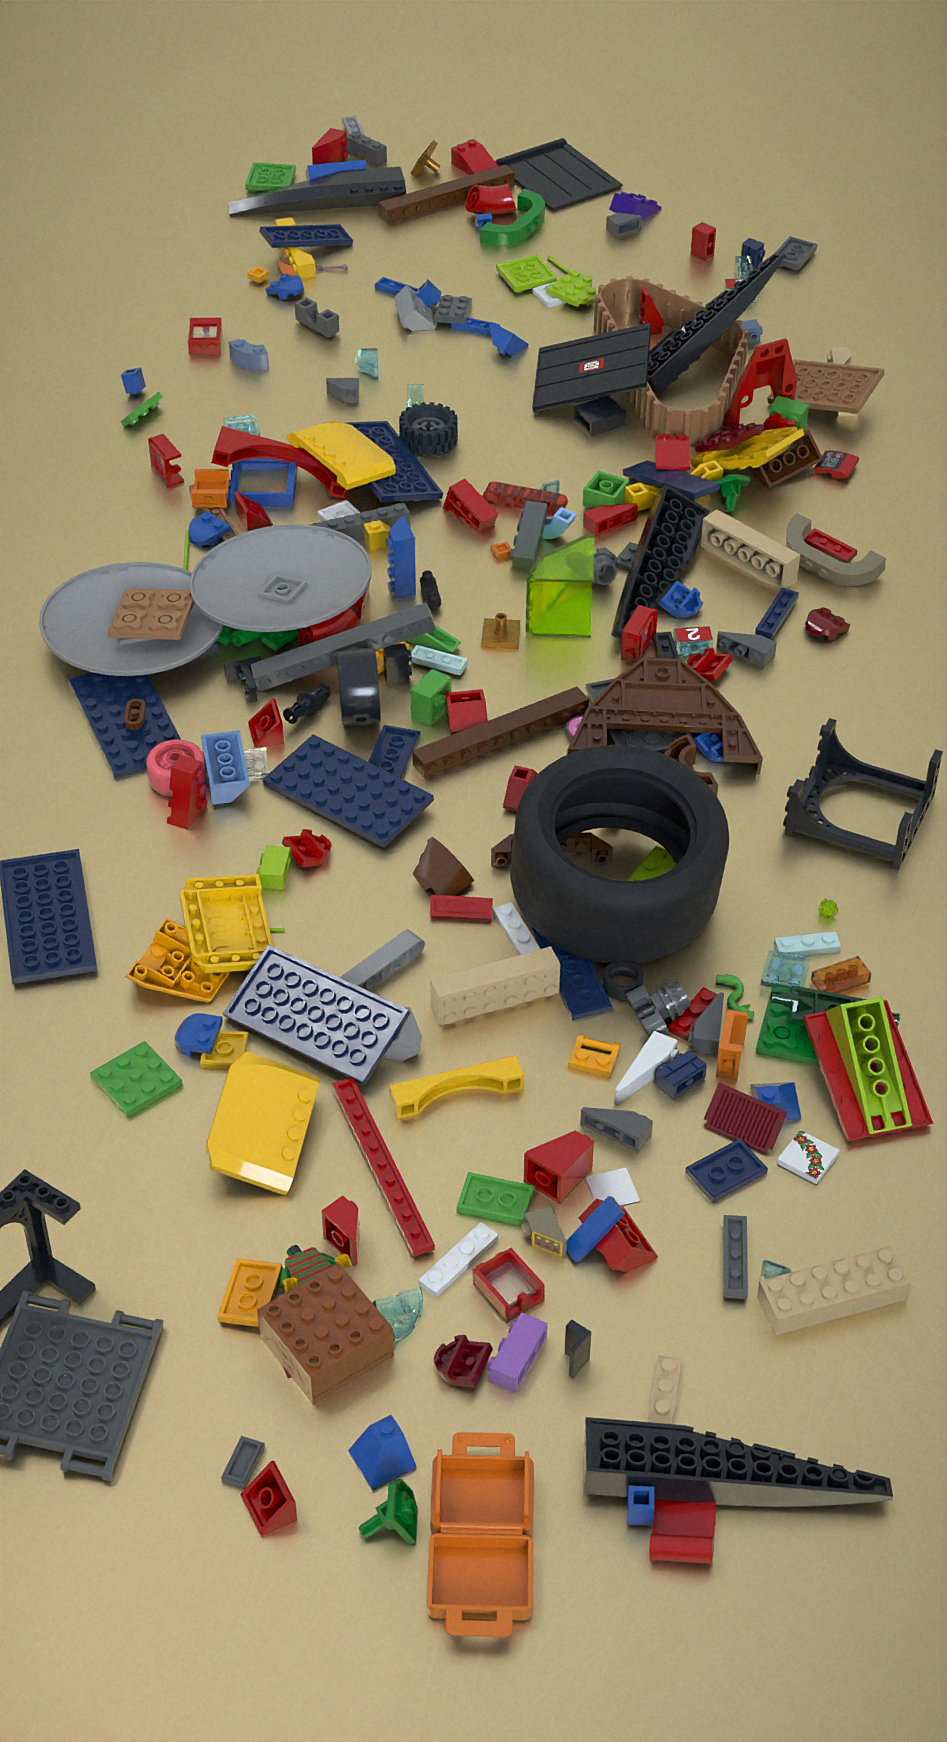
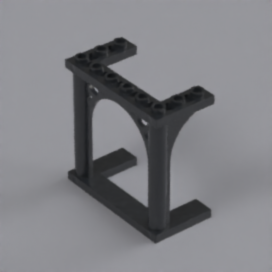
[783,718,943,870]
[0,1169,96,1327]

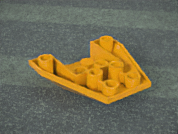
[125,918,230,1004]

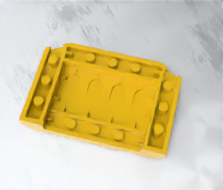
[286,419,396,490]
[690,427,804,471]
[179,874,276,973]
[205,1051,320,1196]

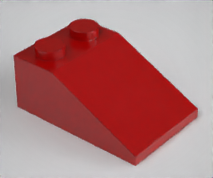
[312,128,348,165]
[451,139,499,175]
[654,433,690,470]

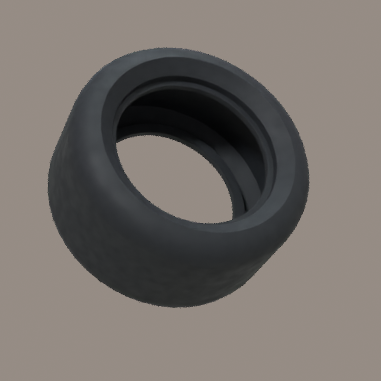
[510,745,729,964]

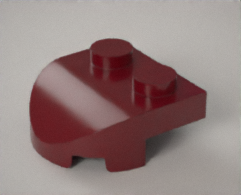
[804,607,850,640]
[434,1335,493,1388]

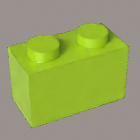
[256,845,291,890]

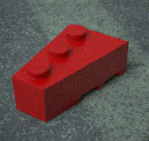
[442,478,498,533]
[167,755,207,830]

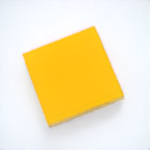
[200,1031,249,1069]

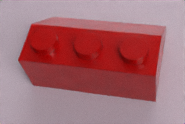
[578,1199,658,1272]

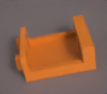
[191,469,230,508]
[716,1009,748,1081]

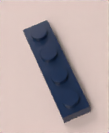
[755,588,799,639]

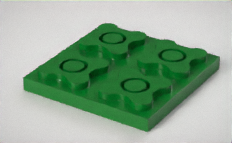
[756,985,819,1066]

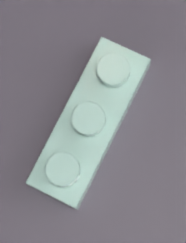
[410,645,468,675]
[774,931,841,959]

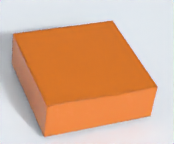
[491,542,511,560]

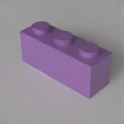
[487,1312,548,1393]

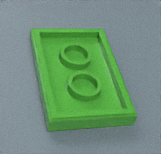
[456,1172,535,1226]

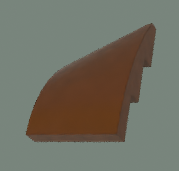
[413,837,475,896]

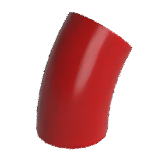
[466,183,517,215]
[298,608,359,646]

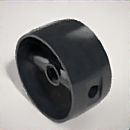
[337,648,381,726]

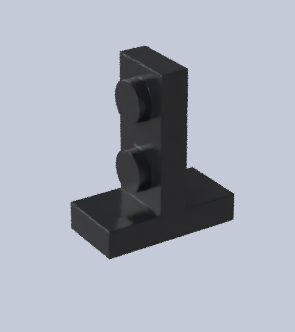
[224,656,262,703]

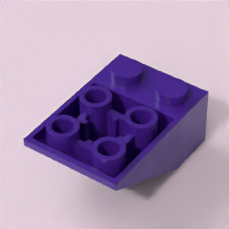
[609,191,662,220]

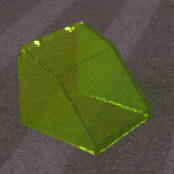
[525,534,594,638]

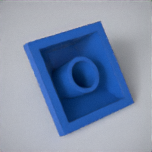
[489,322,529,356]
[750,1082,801,1120]
[348,1415,416,1491]

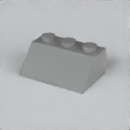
[394,285,437,331]

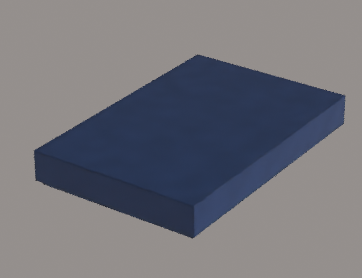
[685,1138,768,1203]

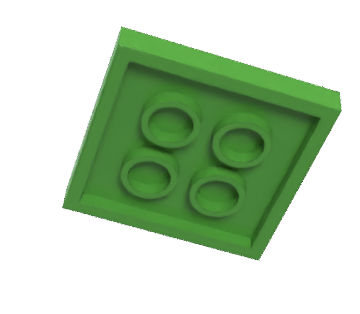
[245,162,296,192]
[90,1041,183,1118]

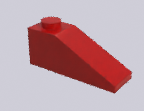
[639,287,664,336]
[583,504,638,537]

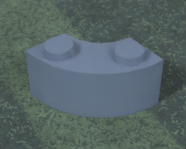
[229,339,269,371]

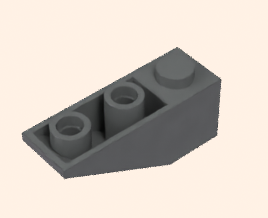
[716,631,777,668]

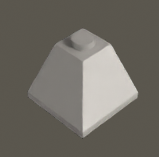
[383,1006,422,1061]

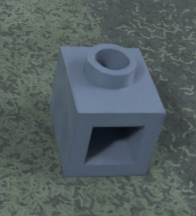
[742,319,763,343]

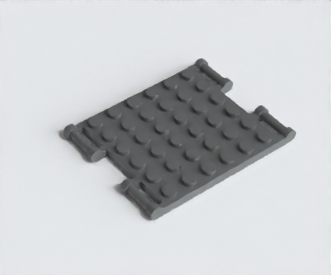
[0,1290,164,1481]

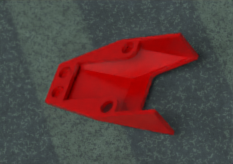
[723,338,797,426]

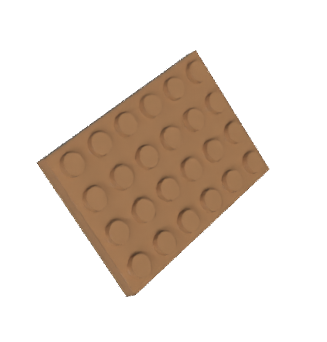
[767,359,885,414]

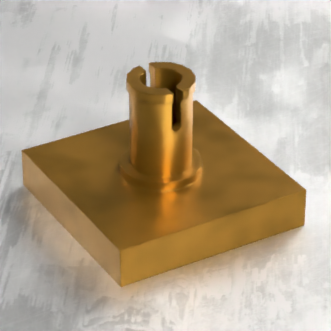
[410,140,441,177]
[481,613,520,649]

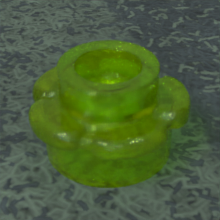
[818,899,838,918]

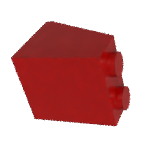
[523,1130,594,1204]

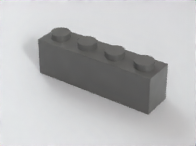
[510,501,548,570]

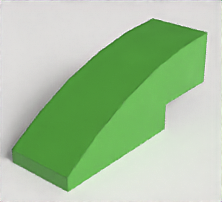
[407,625,461,654]

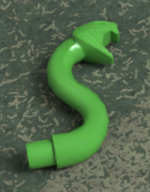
[716,974,754,1019]

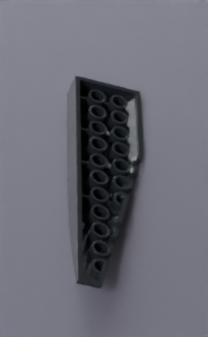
[228,166,406,216]
[647,253,785,393]
[611,484,710,641]
[583,1417,893,1507]

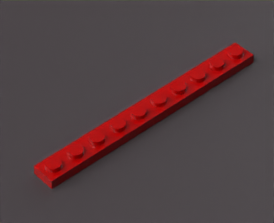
[332,1078,435,1257]

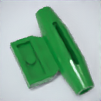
[231,629,298,651]

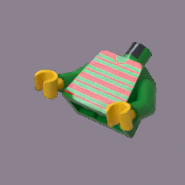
[279,1245,352,1293]

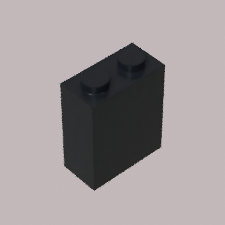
[574,396,627,436]

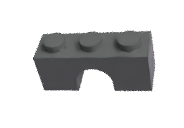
[346,132,387,167]
[295,297,339,337]

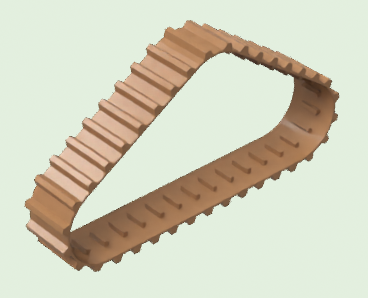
[593,276,749,446]

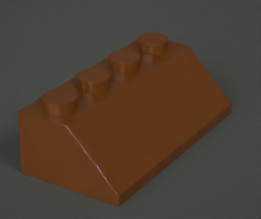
[749,429,824,489]

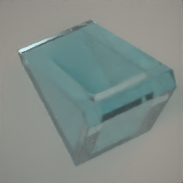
[407,384,424,408]

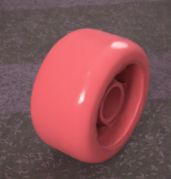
[146,739,206,797]

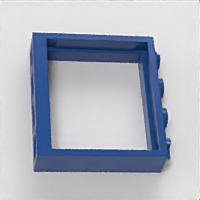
[228,458,298,508]

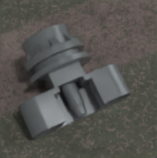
[564,548,617,585]
[625,981,691,1038]

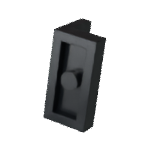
[564,1319,591,1378]

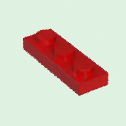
[804,528,857,563]
[430,895,493,919]
[669,987,718,1041]

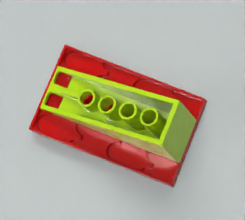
[803,997,934,1141]

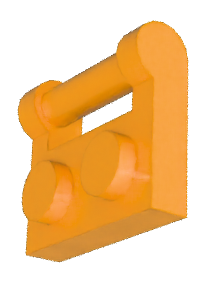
[568,1034,621,1078]

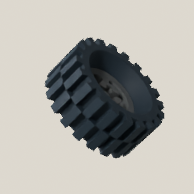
[399,402,458,457]

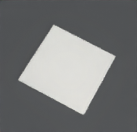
[585,1168,640,1205]

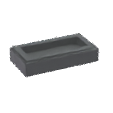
[221,1436,265,1489]

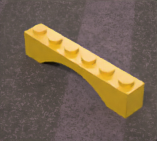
[275,217,316,279]
[624,460,723,511]
[389,1055,525,1119]

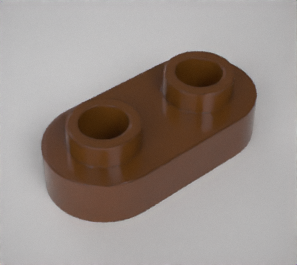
[124,699,146,730]

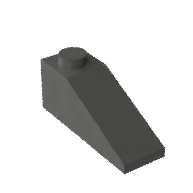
[688,992,724,1055]
[580,1107,653,1153]

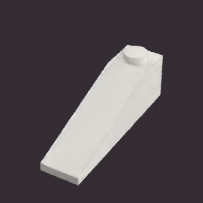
[614,1031,679,1105]

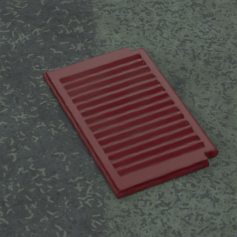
[704,1082,788,1154]

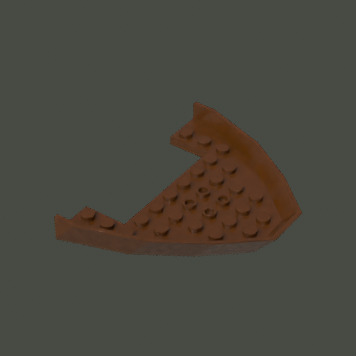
[566,657,763,774]

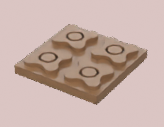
[108,588,195,640]

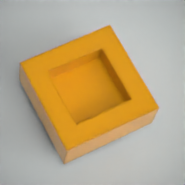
[247,266,269,283]

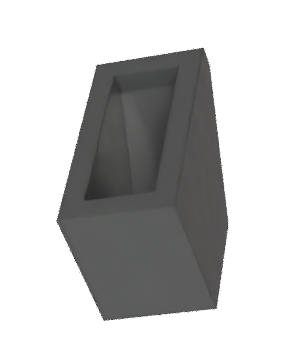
[606,213,641,238]
[326,378,359,403]

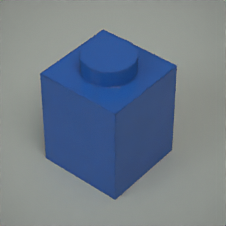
[416,280,441,308]
[121,367,146,395]
[627,1486,654,1526]

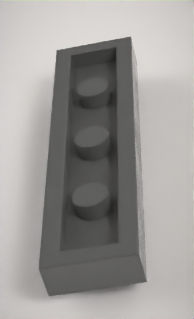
[723,1215,748,1299]

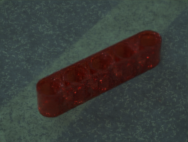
[483,481,568,516]

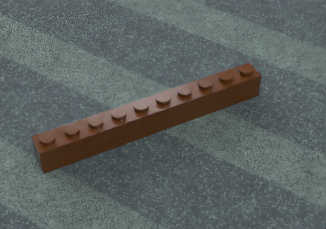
[378,165,515,224]
[412,686,589,778]

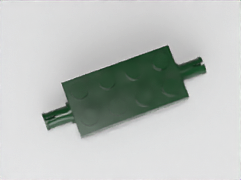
[770,985,900,1027]

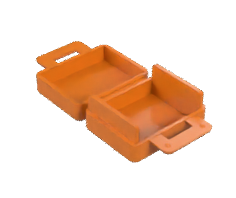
[427,1432,534,1637]

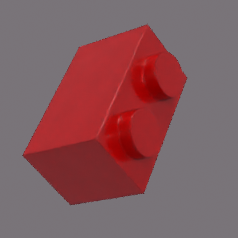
[691,222,716,261]

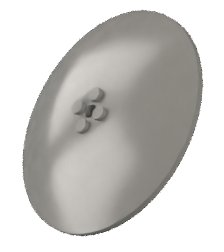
[190,524,372,632]
[40,562,224,676]

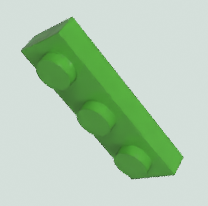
[120,392,163,427]

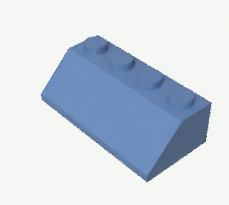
[201,730,250,805]

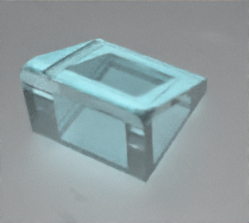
[539,480,560,499]
[761,1260,791,1279]

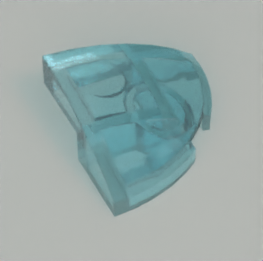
[373,1287,423,1342]

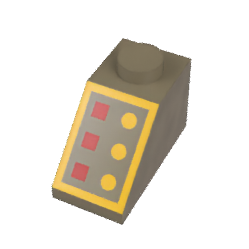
[521,1206,567,1257]

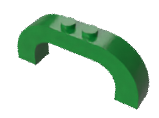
[480,189,545,246]

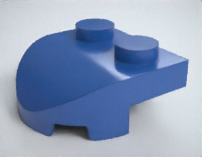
[265,274,304,300]
[189,511,231,547]
[658,581,703,618]
[694,733,723,762]
[175,1013,223,1057]

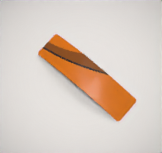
[277,252,298,275]

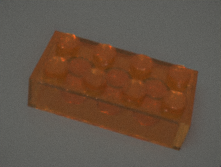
[811,956,872,994]

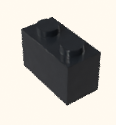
[383,643,412,687]

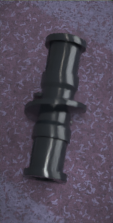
[283,683,331,724]

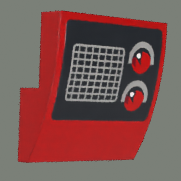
[814,450,859,479]

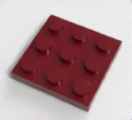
[694,423,764,452]

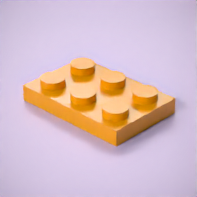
[217,1258,283,1327]

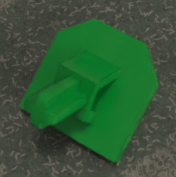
[713,474,751,513]
[359,1478,418,1544]

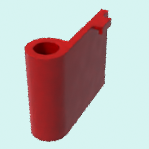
[649,1499,716,1564]

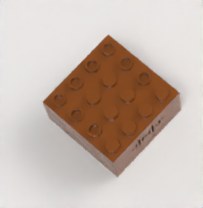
[257,1262,394,1404]

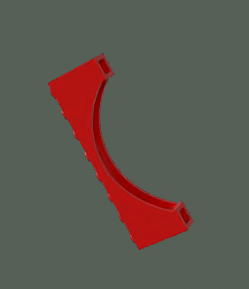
[211,426,347,499]

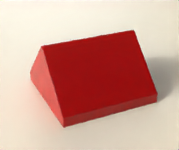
[235,491,273,532]
[248,698,284,748]
[240,1461,297,1535]

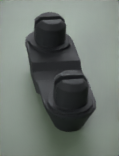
[420,570,441,611]

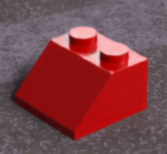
[321,1195,360,1266]

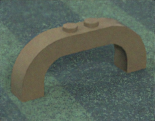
[786,513,886,586]

